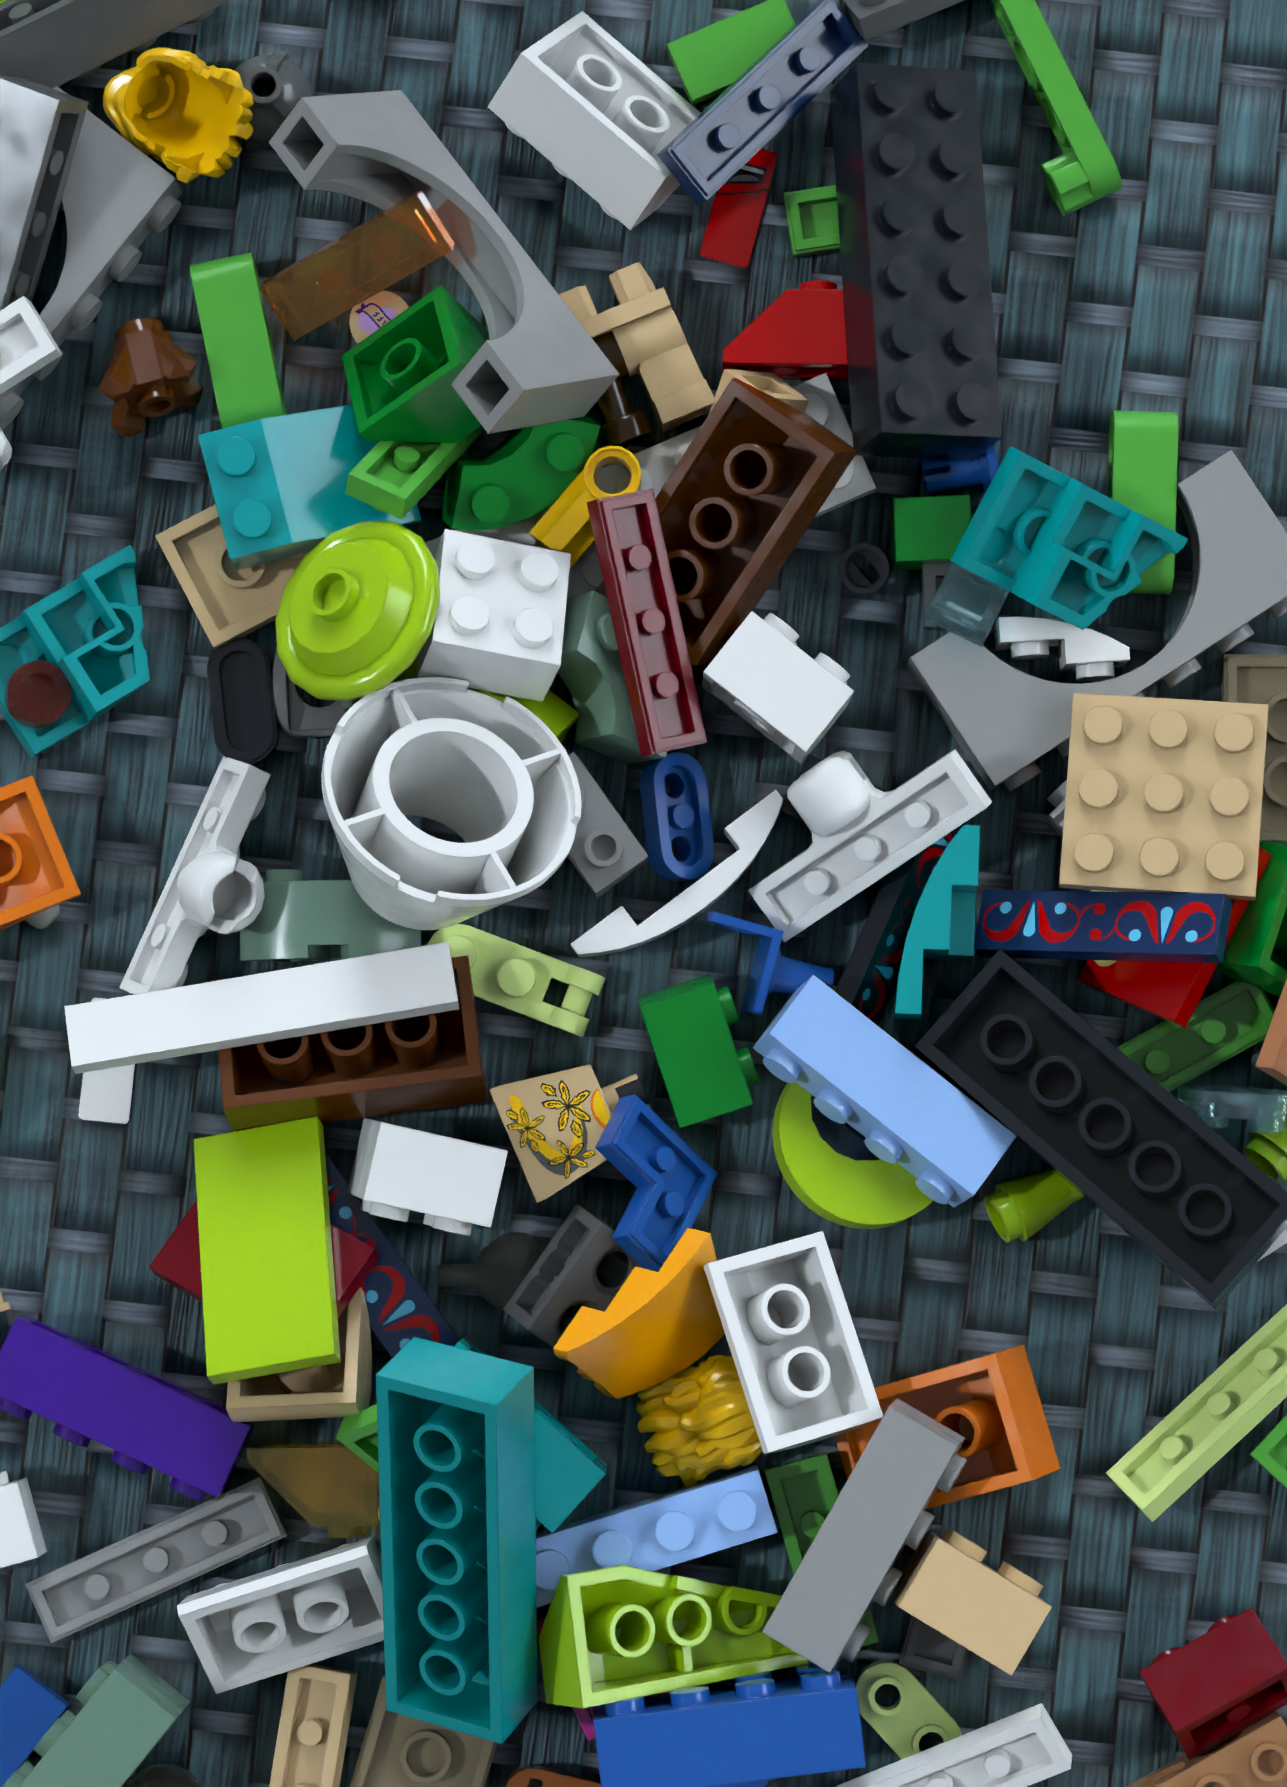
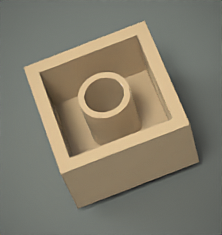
[890,1527,1052,1676]

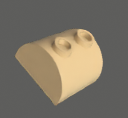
[226,1287,372,1422]

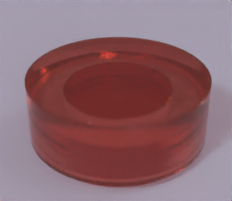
[4,661,71,728]

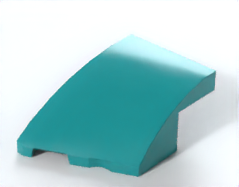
[950,446,1188,630]
[0,545,150,759]
[893,825,980,1022]

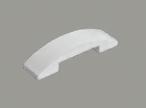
[571,790,783,957]

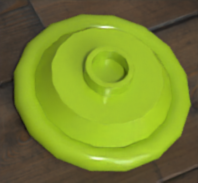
[275,520,440,701]

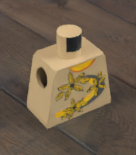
[489,1064,651,1203]

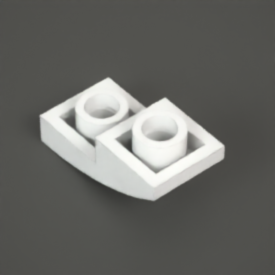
[993,617,1130,681]

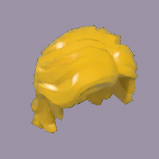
[103,48,254,184]
[636,1355,763,1487]

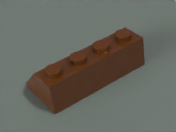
[596,378,858,666]
[218,955,488,1132]

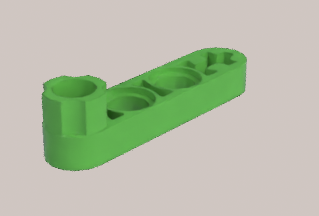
[989,0,1122,216]

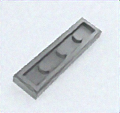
[25,1476,288,1643]

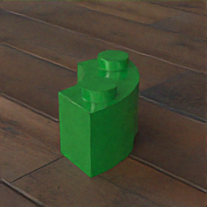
[440,416,601,531]

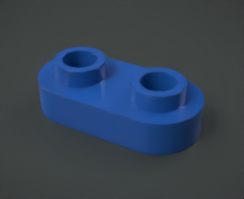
[640,752,714,882]

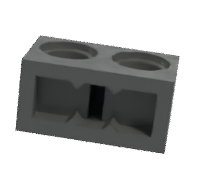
[503,1204,642,1347]

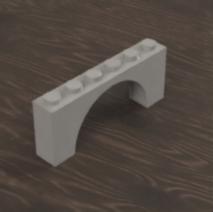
[0,86,182,430]
[269,90,619,434]
[907,450,1287,792]

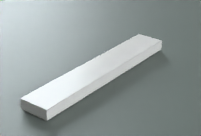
[64,942,460,1074]

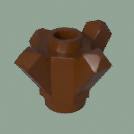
[98,318,203,437]

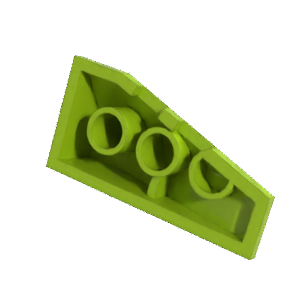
[538,1565,808,1709]

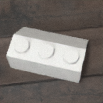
[488,11,701,230]
[703,1231,883,1454]
[177,1537,384,1694]

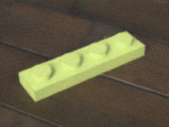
[1106,1304,1287,1522]

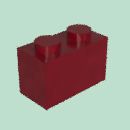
[1139,1607,1287,1760]

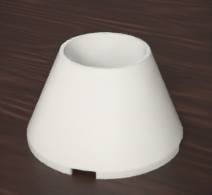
[321,677,582,930]

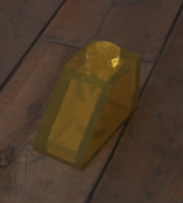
[247,1443,380,1538]

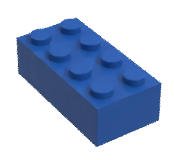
[593,1663,866,1787]

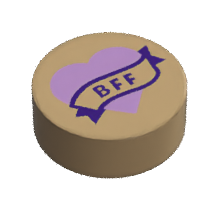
[349,291,409,344]

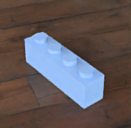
[753,975,1016,1208]
[536,1465,778,1607]

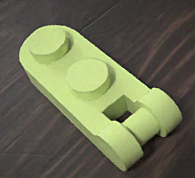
[427,923,606,1037]

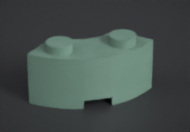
[557,591,667,765]
[240,869,421,962]

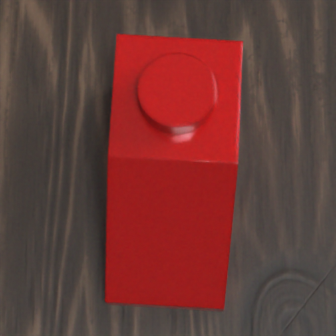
[722,280,848,380]

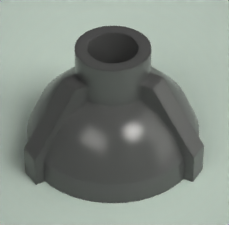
[234,50,313,144]

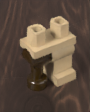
[559,262,715,448]

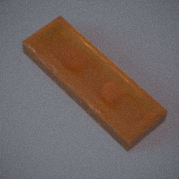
[260,190,455,341]

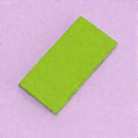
[194,1116,341,1385]

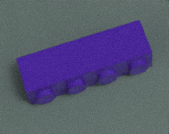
[0,1315,257,1502]

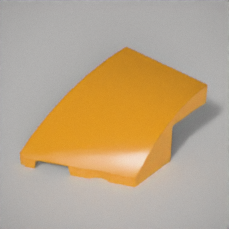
[553,1228,725,1399]

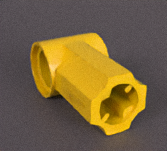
[529,445,641,570]

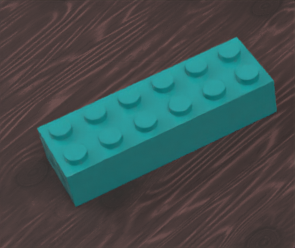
[376,1337,538,1744]

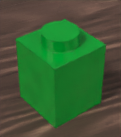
[890,495,975,571]

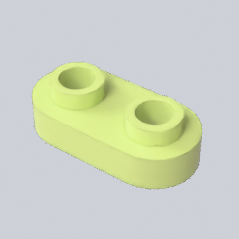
[855,1660,962,1759]

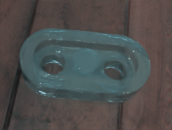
[1177,1085,1287,1133]

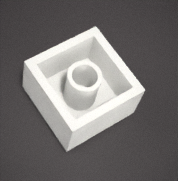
[416,529,571,702]
[702,611,854,764]
[347,1118,508,1236]

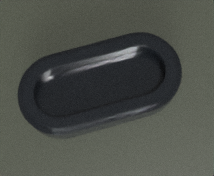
[207,638,279,766]

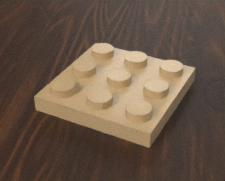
[1059,693,1269,901]

